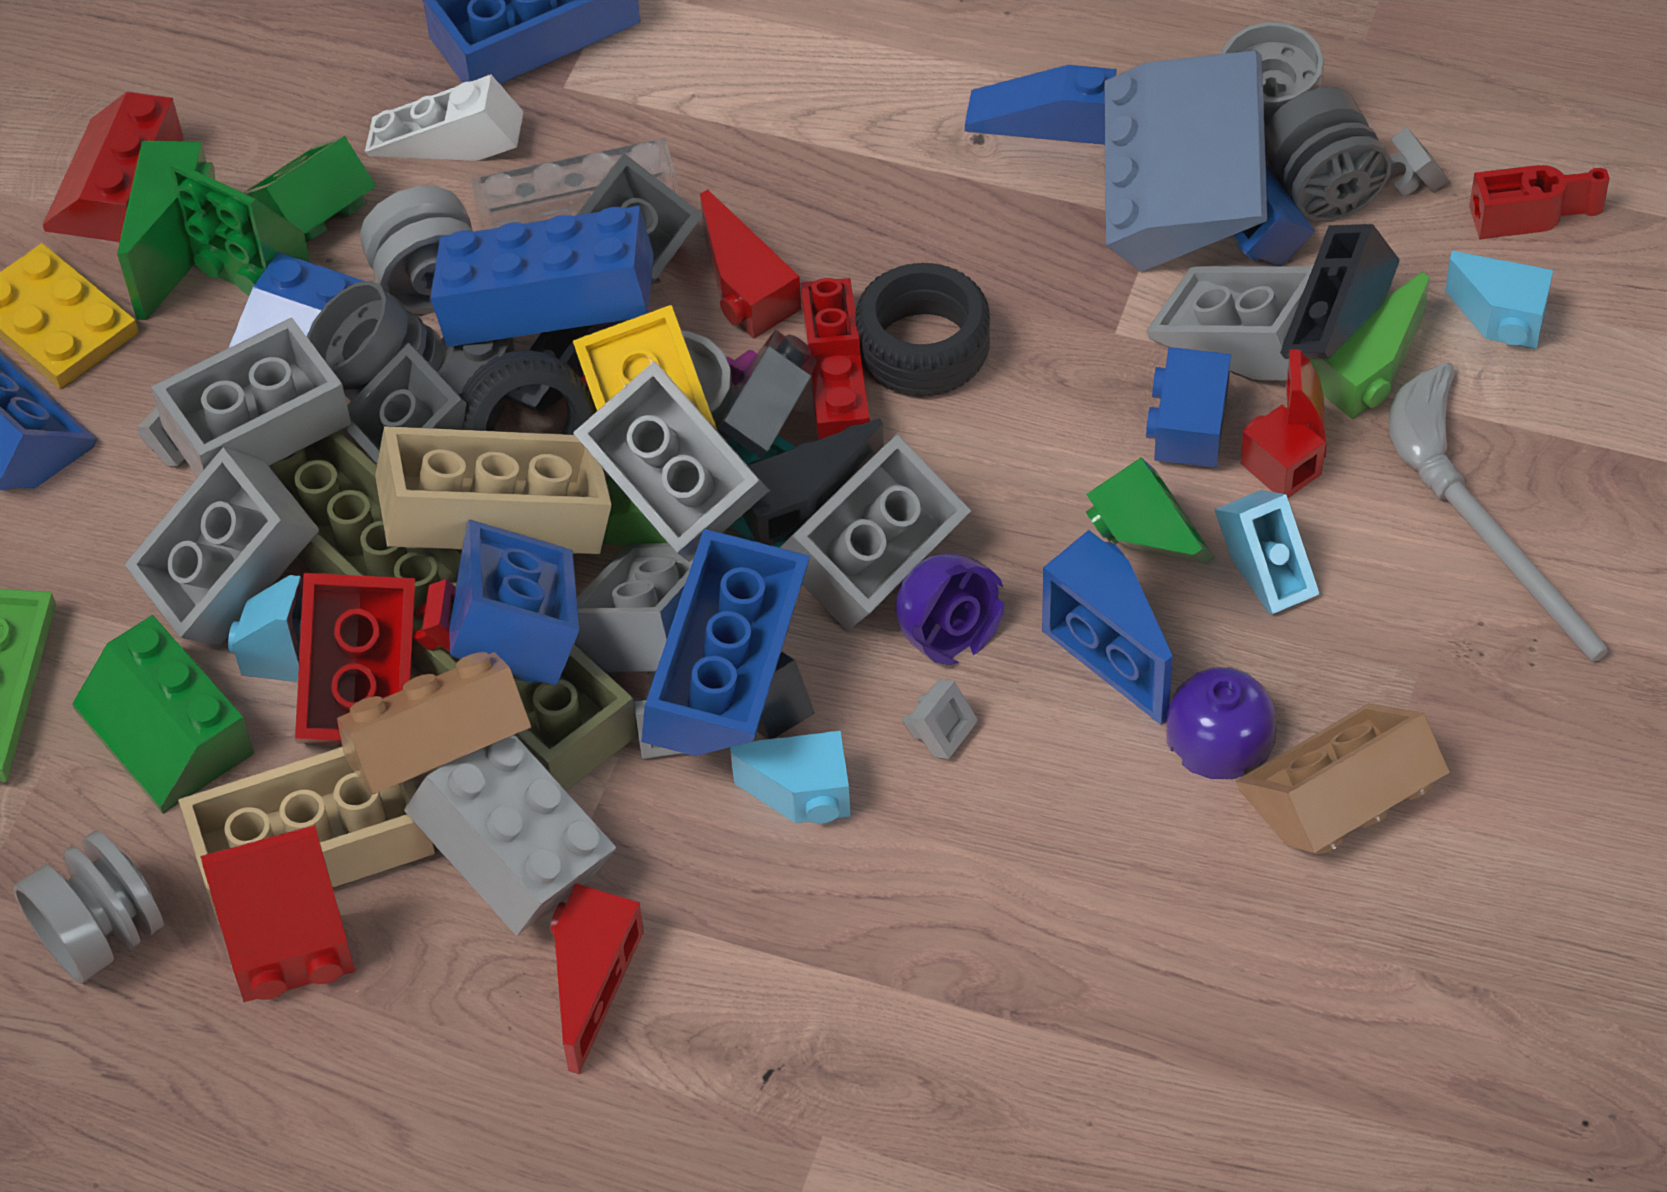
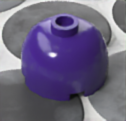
[895,553,1005,665]
[1166,667,1276,779]

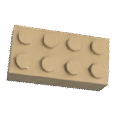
[375,426,611,554]
[178,747,435,925]

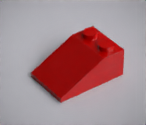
[200,825,355,1002]

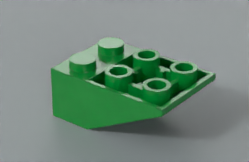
[169,161,311,296]

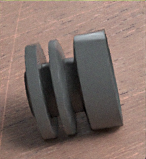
[1264,87,1392,221]
[307,281,444,401]

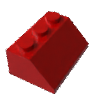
[42,92,183,242]
[295,573,415,745]

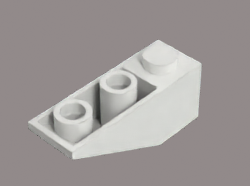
[365,75,524,161]

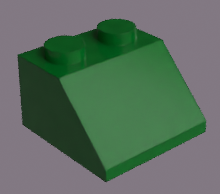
[243,136,377,243]

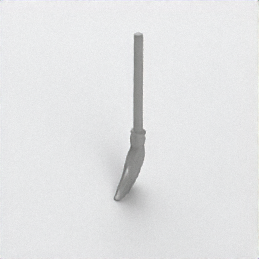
[1388,363,1608,662]

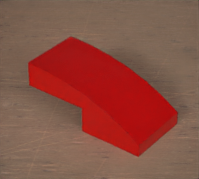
[1286,349,1326,457]

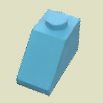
[1445,251,1553,349]
[1214,490,1320,614]
[228,575,303,682]
[730,731,851,824]

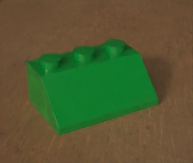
[1086,457,1215,564]
[72,615,254,813]

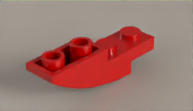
[800,278,870,439]

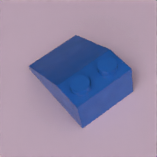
[229,252,364,348]
[449,519,579,686]
[1042,530,1173,725]

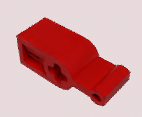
[1469,165,1610,240]

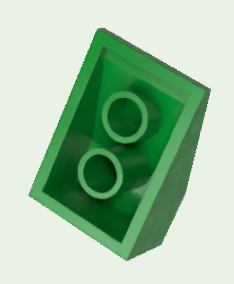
[117,141,215,320]

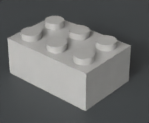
[151,317,351,476]
[573,361,770,562]
[780,434,971,631]
[124,447,319,646]
[404,734,617,936]

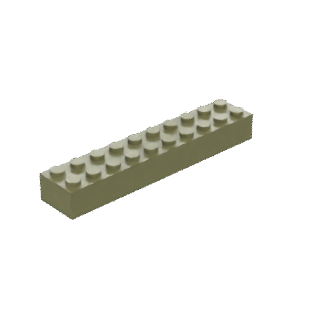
[269,431,639,791]

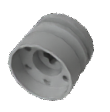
[1221,22,1324,129]
[13,830,164,984]

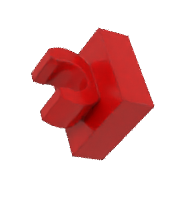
[412,579,457,658]

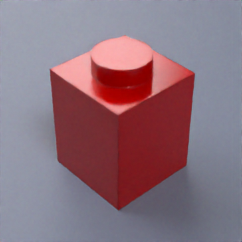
[1240,405,1326,498]

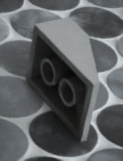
[1146,266,1313,381]
[574,543,694,676]

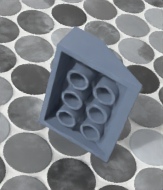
[1105,50,1267,272]

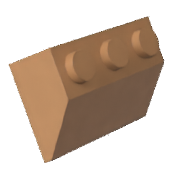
[337,652,531,795]
[1235,703,1450,854]

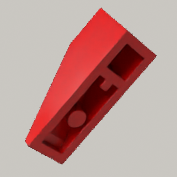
[700,189,801,339]
[550,883,644,1074]

